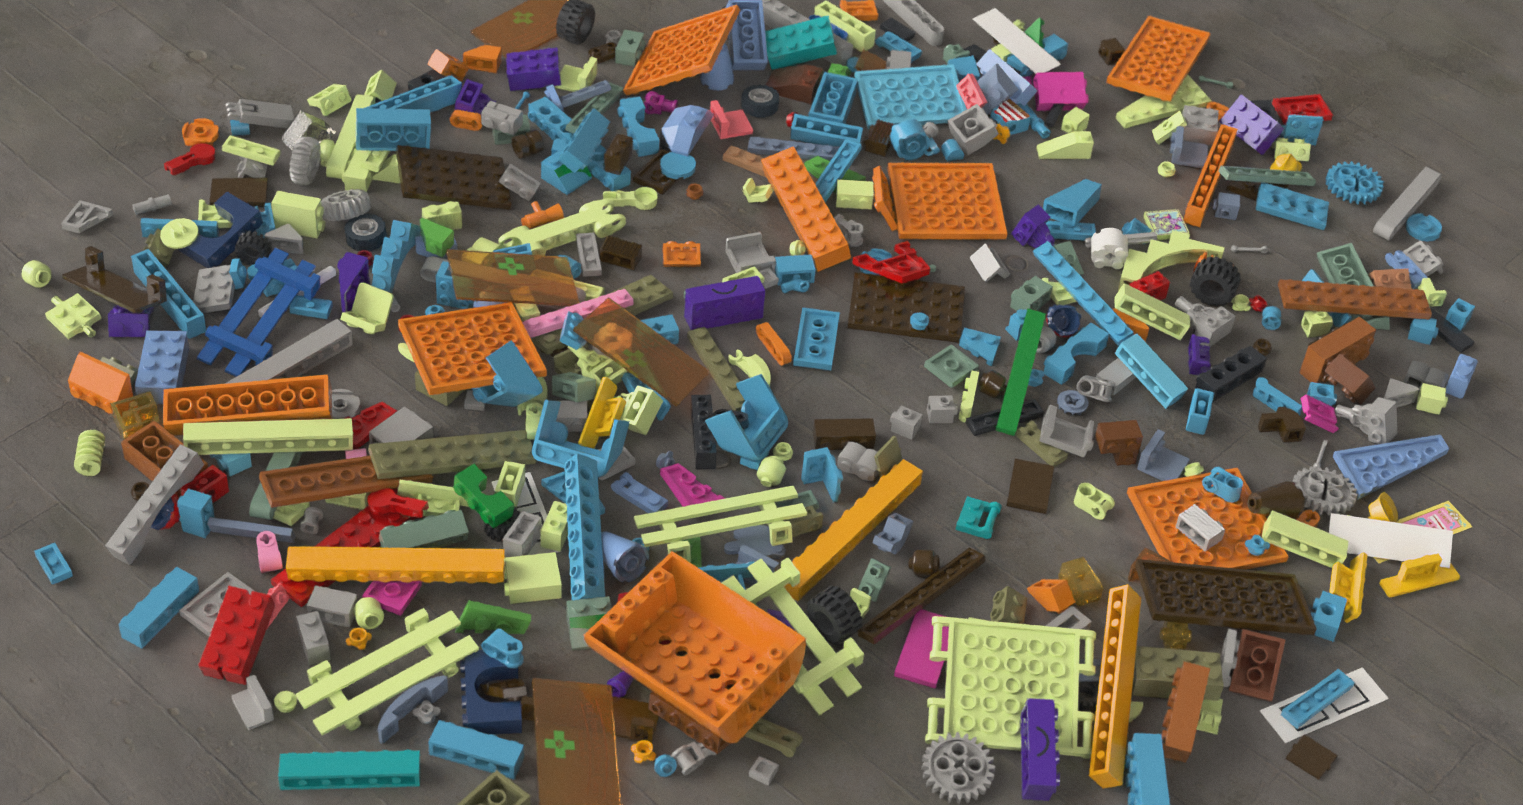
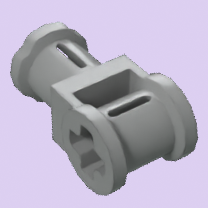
[834,214,864,247]
[671,742,716,775]

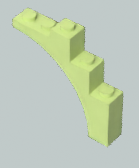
[1118,230,1224,290]

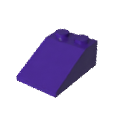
[337,252,370,322]

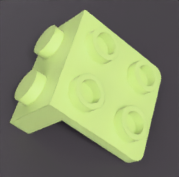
[340,283,394,334]

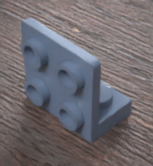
[1137,429,1189,481]

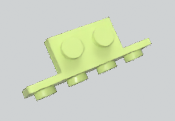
[397,480,469,516]

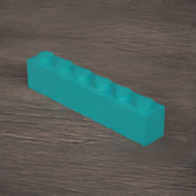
[278,750,421,790]

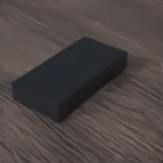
[880,17,916,42]

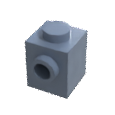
[1212,192,1240,220]

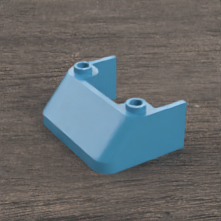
[471,340,543,407]
[705,374,788,461]
[532,399,630,477]

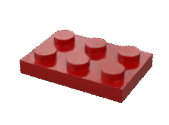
[1272,94,1333,125]

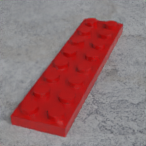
[271,488,416,607]

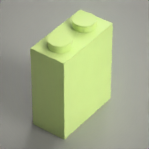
[272,191,325,238]
[504,552,561,604]

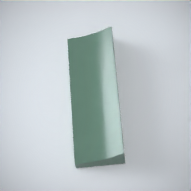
[1317,243,1390,330]

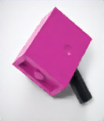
[1033,72,1089,127]

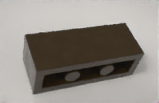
[813,418,876,450]

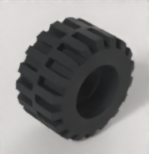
[556,0,595,45]
[1190,256,1241,306]
[806,586,863,645]

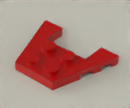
[852,241,930,283]

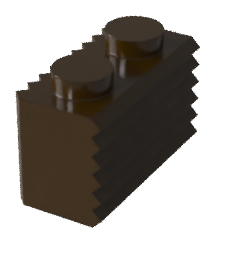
[863,119,895,157]
[604,134,633,175]
[599,235,642,271]

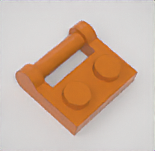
[840,0,878,21]

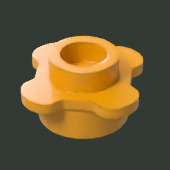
[993,124,1010,144]
[346,628,372,650]
[631,740,656,763]

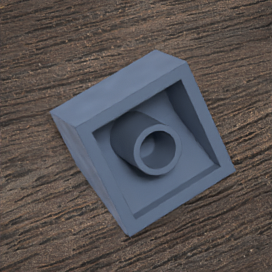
[977,63,1019,115]

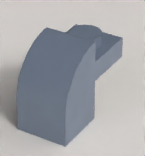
[872,513,914,555]

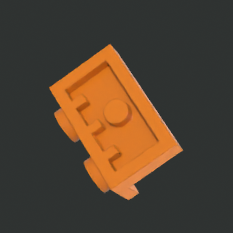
[662,241,701,267]

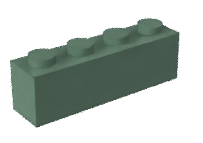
[379,510,469,548]

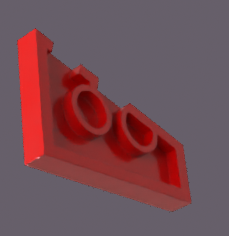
[343,402,397,449]

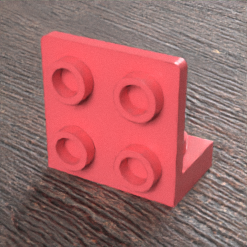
[956,74,991,114]
[710,100,753,139]

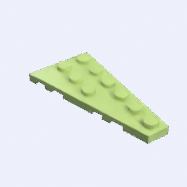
[1116,74,1212,128]

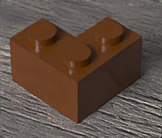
[1324,354,1376,405]
[1095,420,1143,466]

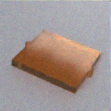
[854,49,887,71]

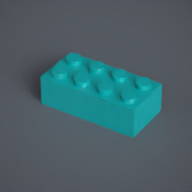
[765,15,837,70]

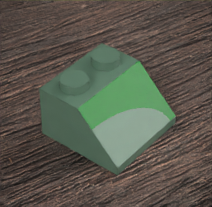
[566,597,612,651]

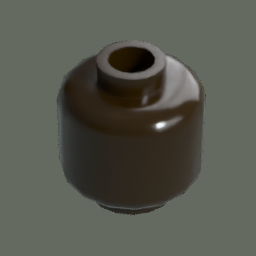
[978,370,1007,398]
[908,550,940,577]

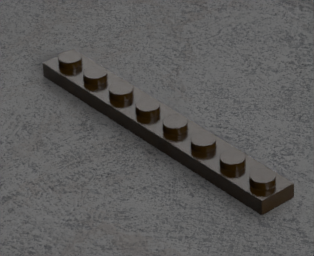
[858,547,985,645]

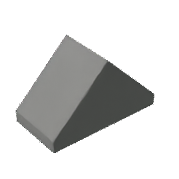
[265,223,304,254]
[1383,378,1419,407]

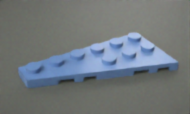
[1333,435,1449,500]

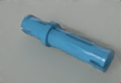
[1017,102,1051,139]

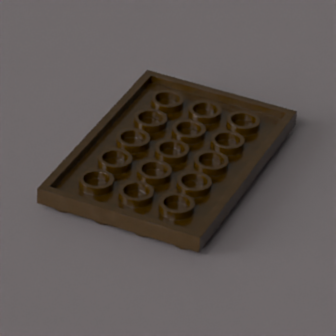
[396,145,512,210]
[847,272,965,343]

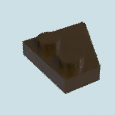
[480,679,527,701]

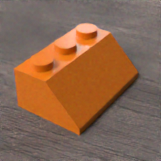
[68,352,134,417]

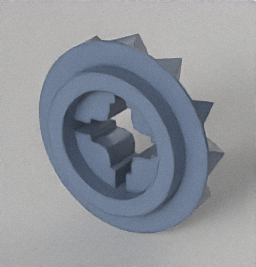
[1057,390,1088,416]

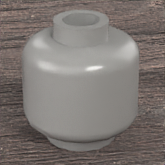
[1036,326,1056,353]

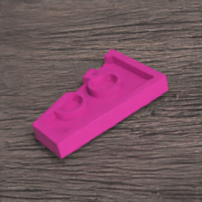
[660,463,725,507]

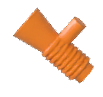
[521,201,564,229]

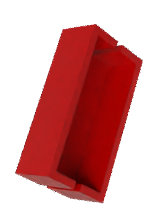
[198,586,275,685]

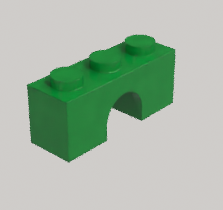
[453,464,514,529]

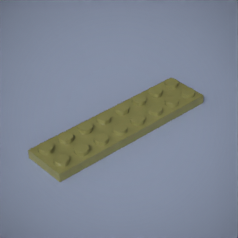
[531,275,673,355]
[368,430,537,479]

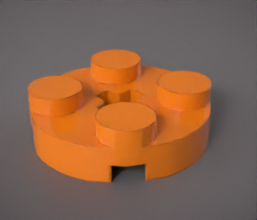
[182,118,219,146]

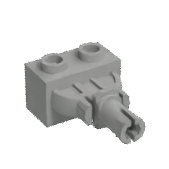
[1175,296,1236,347]
[1335,397,1398,444]

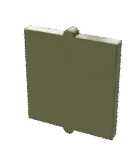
[874,436,903,478]

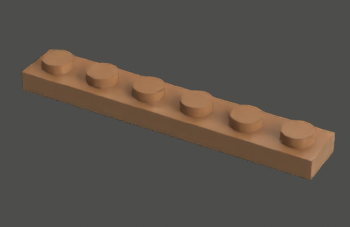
[723,145,818,184]

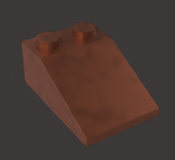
[765,65,823,104]
[1229,629,1286,702]

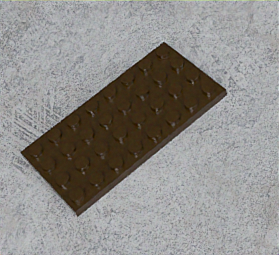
[1135,559,1317,635]

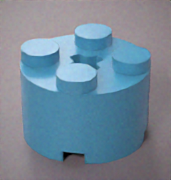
[890,119,930,161]

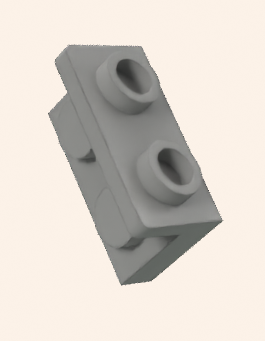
[1402,240,1444,276]

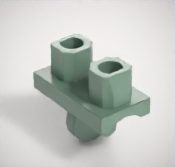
[858,558,891,602]

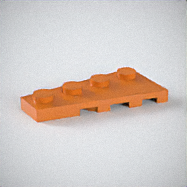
[872,166,897,231]

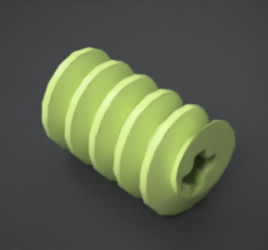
[74,430,105,476]

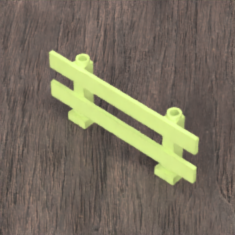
[634,486,807,562]
[722,558,864,715]
[296,608,479,735]

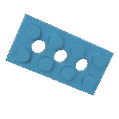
[1255,182,1329,230]
[793,307,840,370]

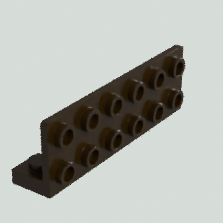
[62,246,167,313]
[521,681,659,743]

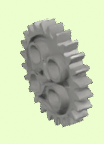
[1292,466,1358,516]
[921,732,995,804]

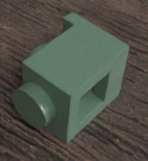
[943,44,970,64]

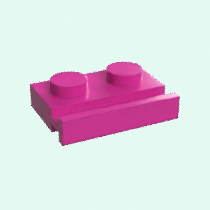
[1301,394,1339,433]

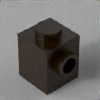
[1098,38,1125,65]

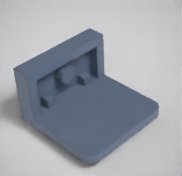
[1170,126,1208,168]

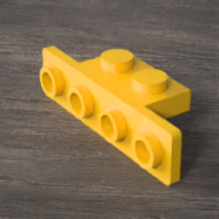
[578,377,626,449]
[1329,552,1367,623]
[1379,553,1460,598]

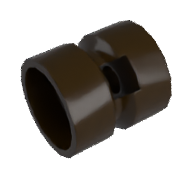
[511,129,544,159]

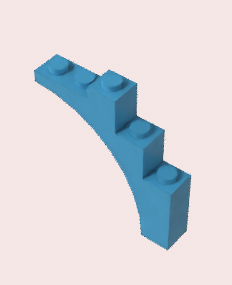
[372,220,420,293]

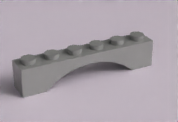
[105,444,204,565]

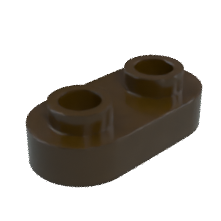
[588,42,617,64]

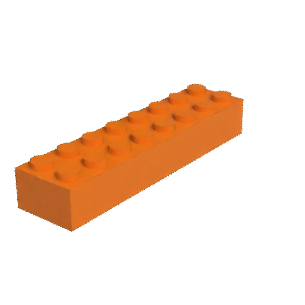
[761,146,851,272]
[163,375,332,436]

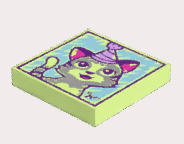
[1143,209,1189,240]

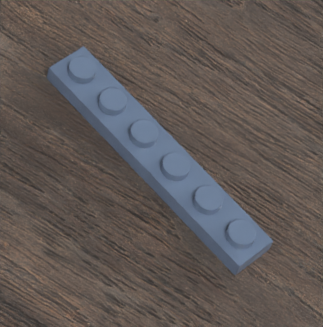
[748,137,852,165]

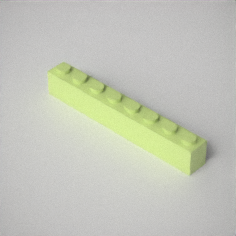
[183,418,353,455]

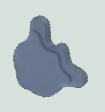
[724,525,786,559]

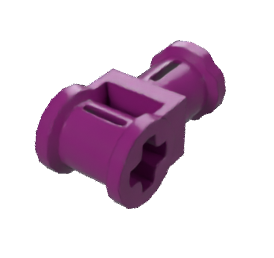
[643,92,678,114]

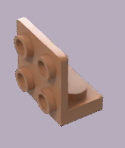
[1368,268,1412,289]

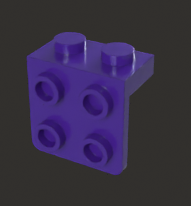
[108,305,154,337]

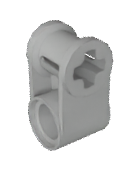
[1077,375,1116,402]

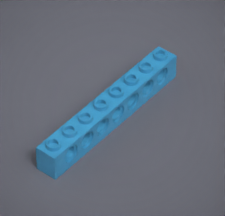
[528,97,631,191]
[564,453,605,600]

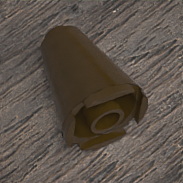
[1247,481,1305,520]

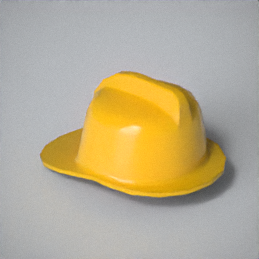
[1270,154,1302,171]
[1368,492,1398,523]

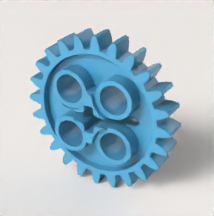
[1326,161,1384,204]

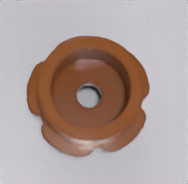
[686,183,704,200]

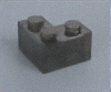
[281,110,336,151]

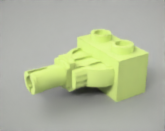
[568,346,629,394]
[614,386,663,435]

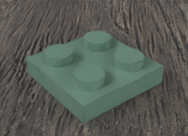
[924,344,979,388]

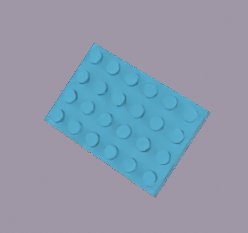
[854,64,967,129]

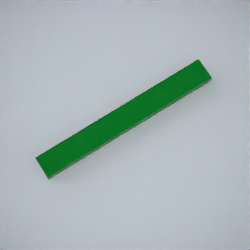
[996,308,1046,436]

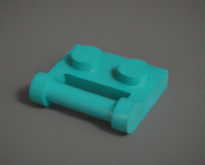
[956,496,1002,539]

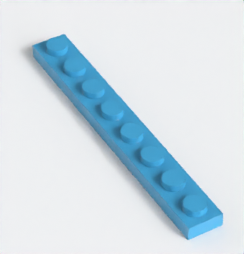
[1033,241,1134,346]

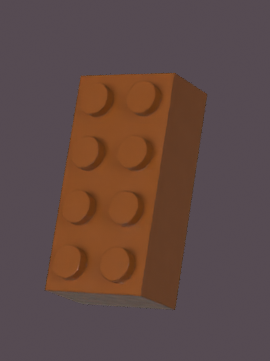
[1300,317,1376,383]
[121,421,208,498]
[1161,661,1210,763]

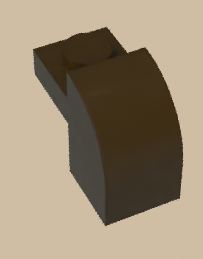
[1258,407,1306,443]

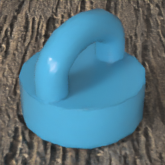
[923,137,940,156]

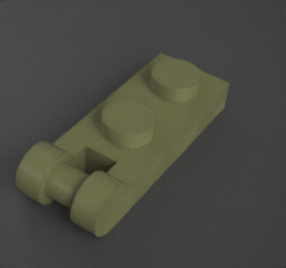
[1016,421,1068,467]
[744,718,803,757]

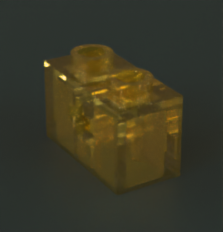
[1058,557,1104,607]

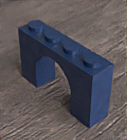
[179,192,264,268]
[460,650,522,735]

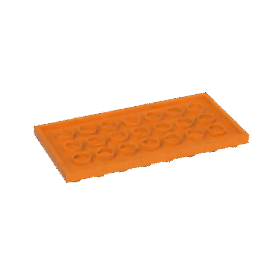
[1106,16,1211,102]

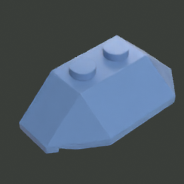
[662,105,714,157]

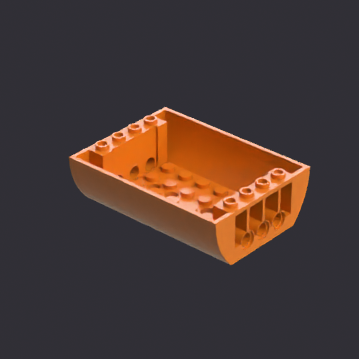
[584,551,806,743]

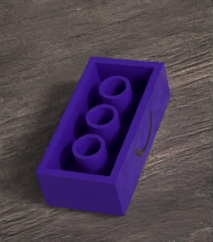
[684,276,765,330]
[1020,698,1060,801]

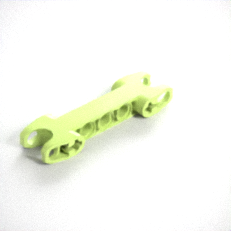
[498,199,626,264]

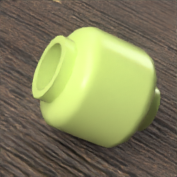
[22,260,52,288]
[757,456,786,487]
[353,597,384,630]

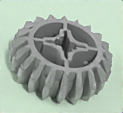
[289,137,321,186]
[321,189,371,221]

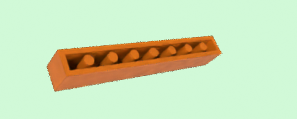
[1183,124,1238,227]

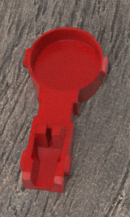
[164,143,215,176]
[367,488,429,518]

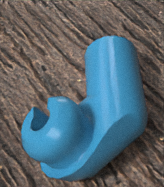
[781,279,810,293]

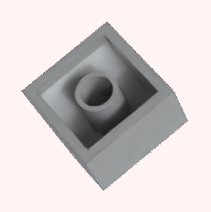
[948,104,995,155]

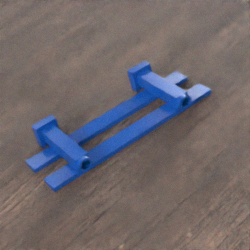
[197,248,320,377]

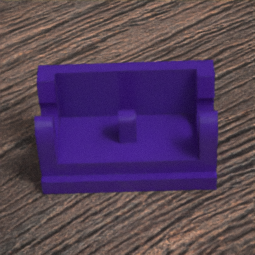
[1188,334,1211,375]

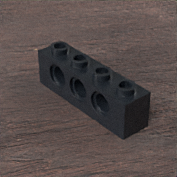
[1195,345,1267,403]
[690,395,717,470]

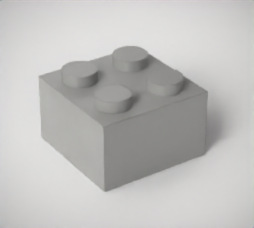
[1183,105,1218,147]

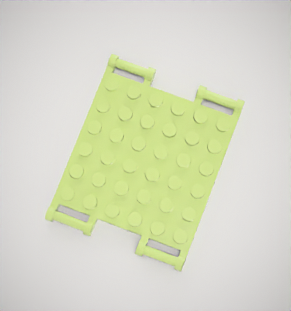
[925,616,1096,759]

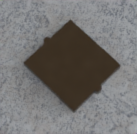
[1285,734,1338,780]

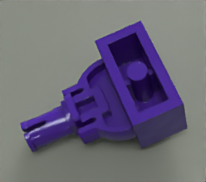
[454,79,496,115]
[1011,204,1055,248]

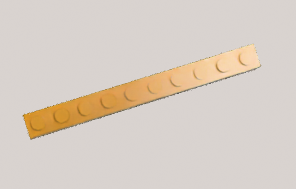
[784,459,923,602]
[286,546,505,584]
[1089,585,1141,789]

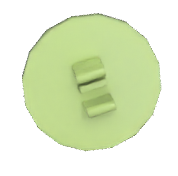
[160,218,198,249]

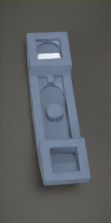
[378,675,448,744]

